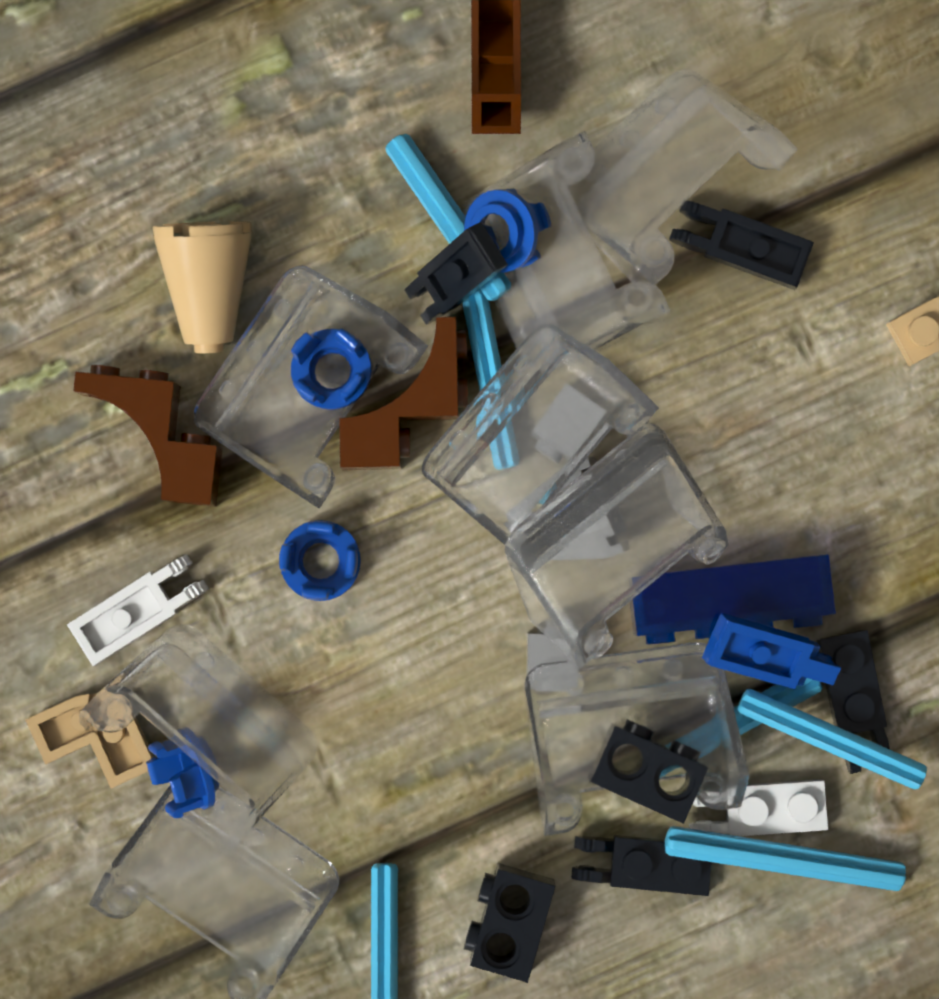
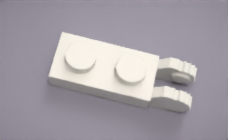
[67,554,209,666]
[689,779,828,836]

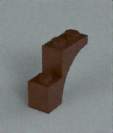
[471,0,521,134]
[339,317,468,470]
[73,365,223,507]

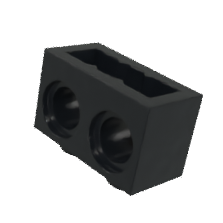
[588,719,708,824]
[464,863,556,983]

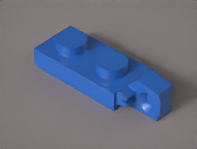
[702,613,841,689]

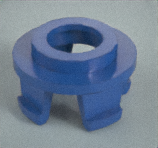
[464,189,551,273]
[291,328,372,410]
[279,520,361,601]
[146,729,219,819]

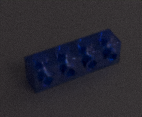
[627,554,836,645]

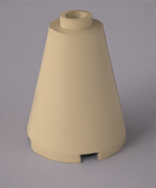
[153,221,252,353]

